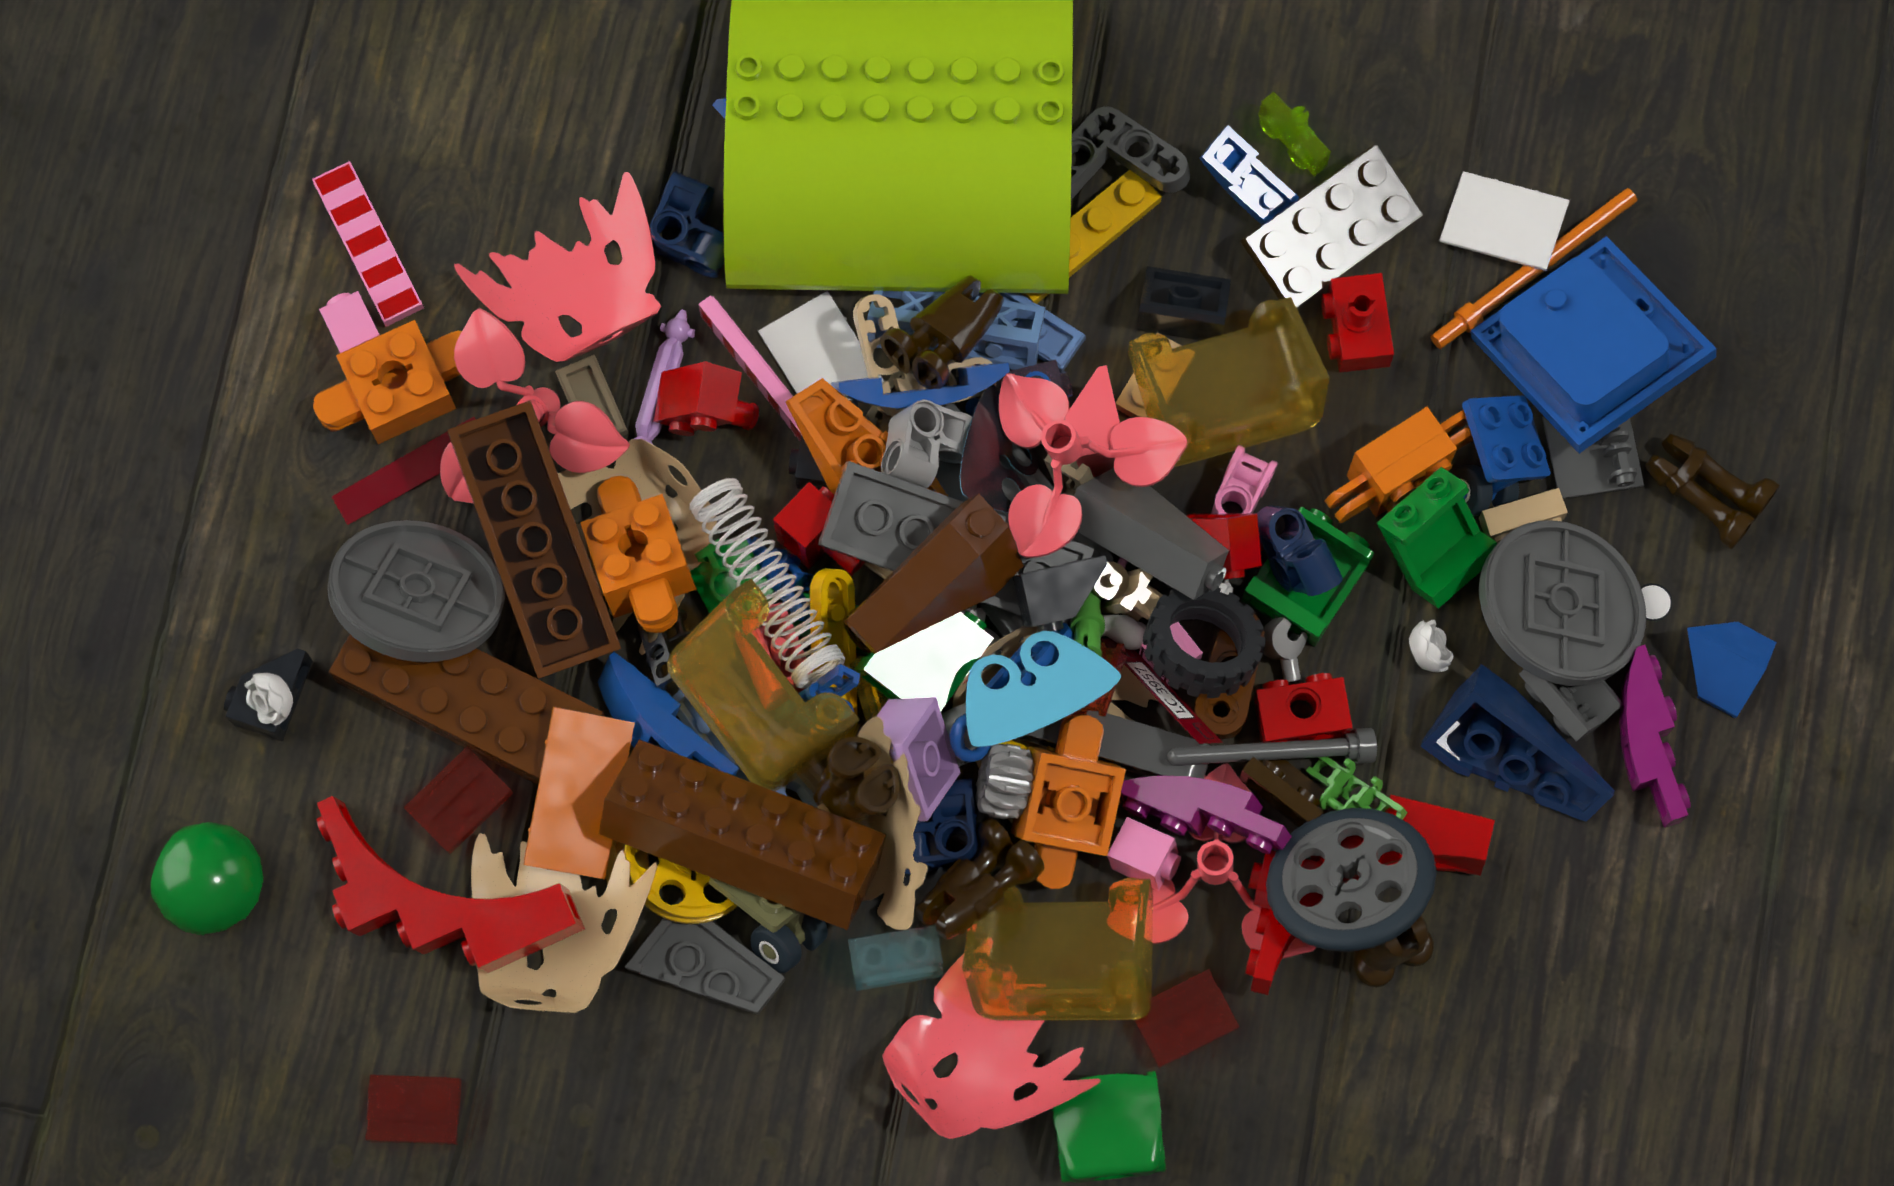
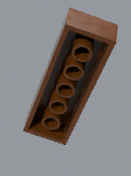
[447,400,621,679]
[329,634,605,785]
[599,739,887,930]

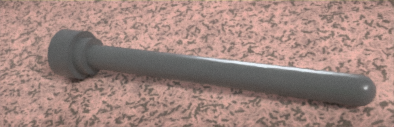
[1167,728,1377,765]

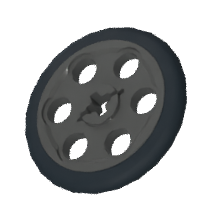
[1266,808,1437,952]

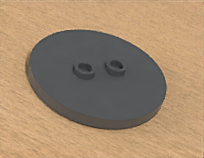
[328,520,505,662]
[1479,520,1646,686]

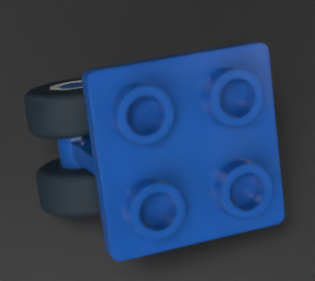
[1450,395,1551,517]

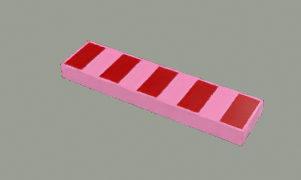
[312,161,424,327]
[699,295,802,441]

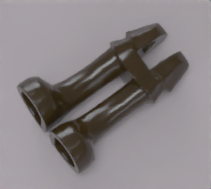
[1645,434,1780,550]

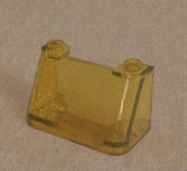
[1128,297,1330,467]
[667,578,860,791]
[962,878,1153,1021]

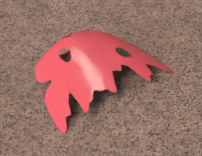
[454,172,661,362]
[882,938,1101,1139]

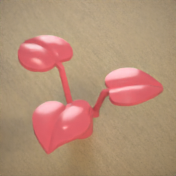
[440,308,630,503]
[999,373,1187,558]
[1107,763,1317,959]

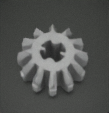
[975,744,1035,819]

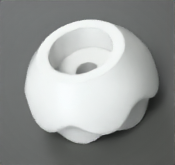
[1409,620,1453,672]
[244,673,293,725]

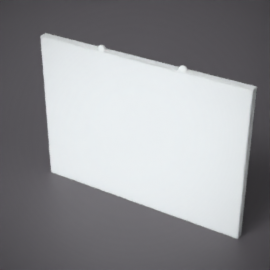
[1440,171,1570,271]
[758,291,884,400]

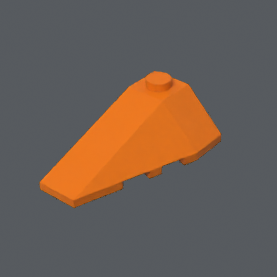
[785,378,948,496]

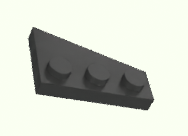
[625,897,785,1015]

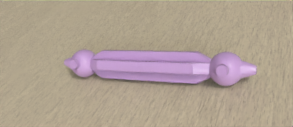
[634,310,695,469]

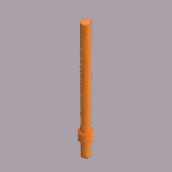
[1430,188,1637,349]

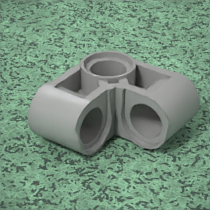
[881,399,972,489]

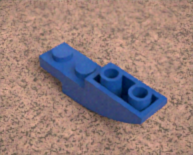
[597,652,739,776]

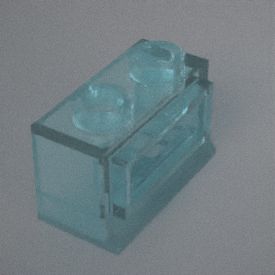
[848,925,944,991]

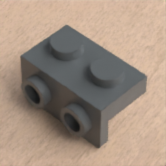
[1519,669,1623,741]

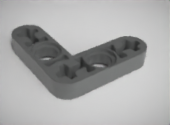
[1071,107,1191,200]

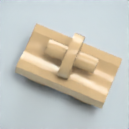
[1092,562,1163,622]

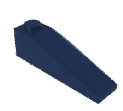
[1420,664,1615,822]

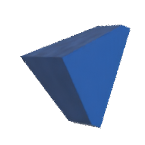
[1687,622,1777,718]

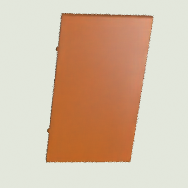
[523,707,635,879]

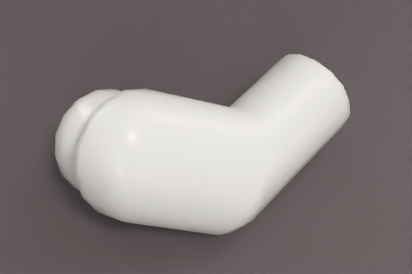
[1102,615,1146,650]

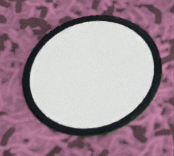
[1641,583,1673,621]

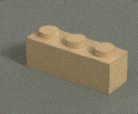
[1479,488,1568,544]

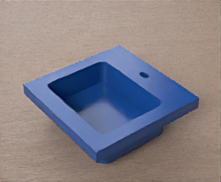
[1471,236,1716,454]

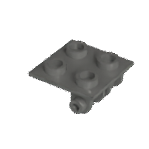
[1542,417,1644,499]

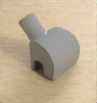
[1263,617,1308,682]

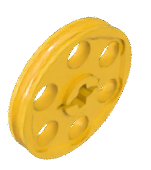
[624,844,737,924]

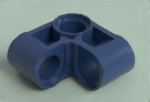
[650,171,725,278]
[1257,505,1343,596]
[905,778,979,874]

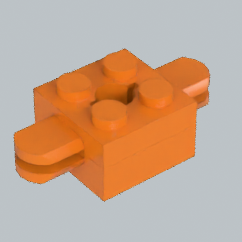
[313,320,462,444]
[1325,406,1473,523]
[580,476,696,633]
[1010,712,1126,889]

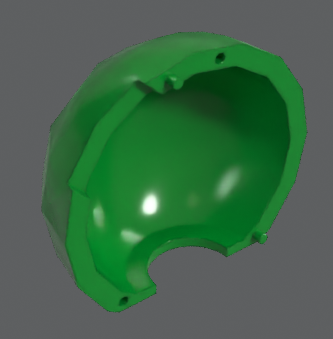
[151,822,264,936]

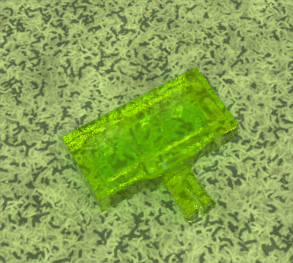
[1258,91,1331,177]

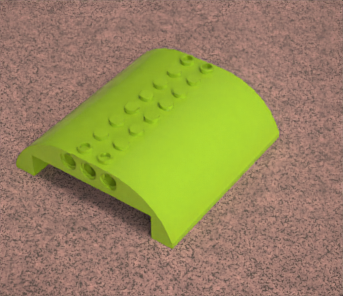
[724,0,1073,294]

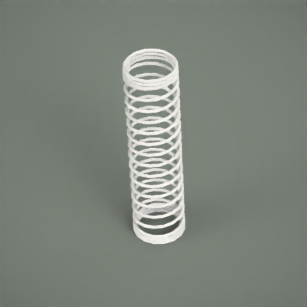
[689,478,845,689]

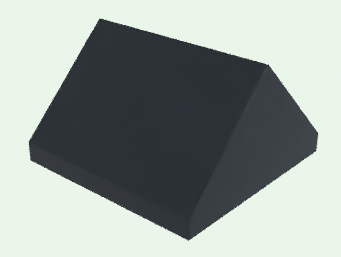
[1137,266,1231,343]

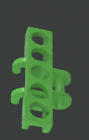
[1306,757,1407,820]

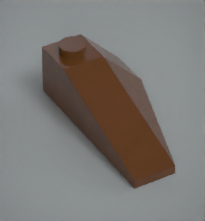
[844,493,1024,654]

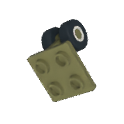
[709,877,828,974]

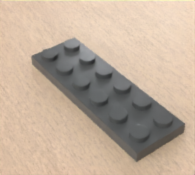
[818,461,1094,626]

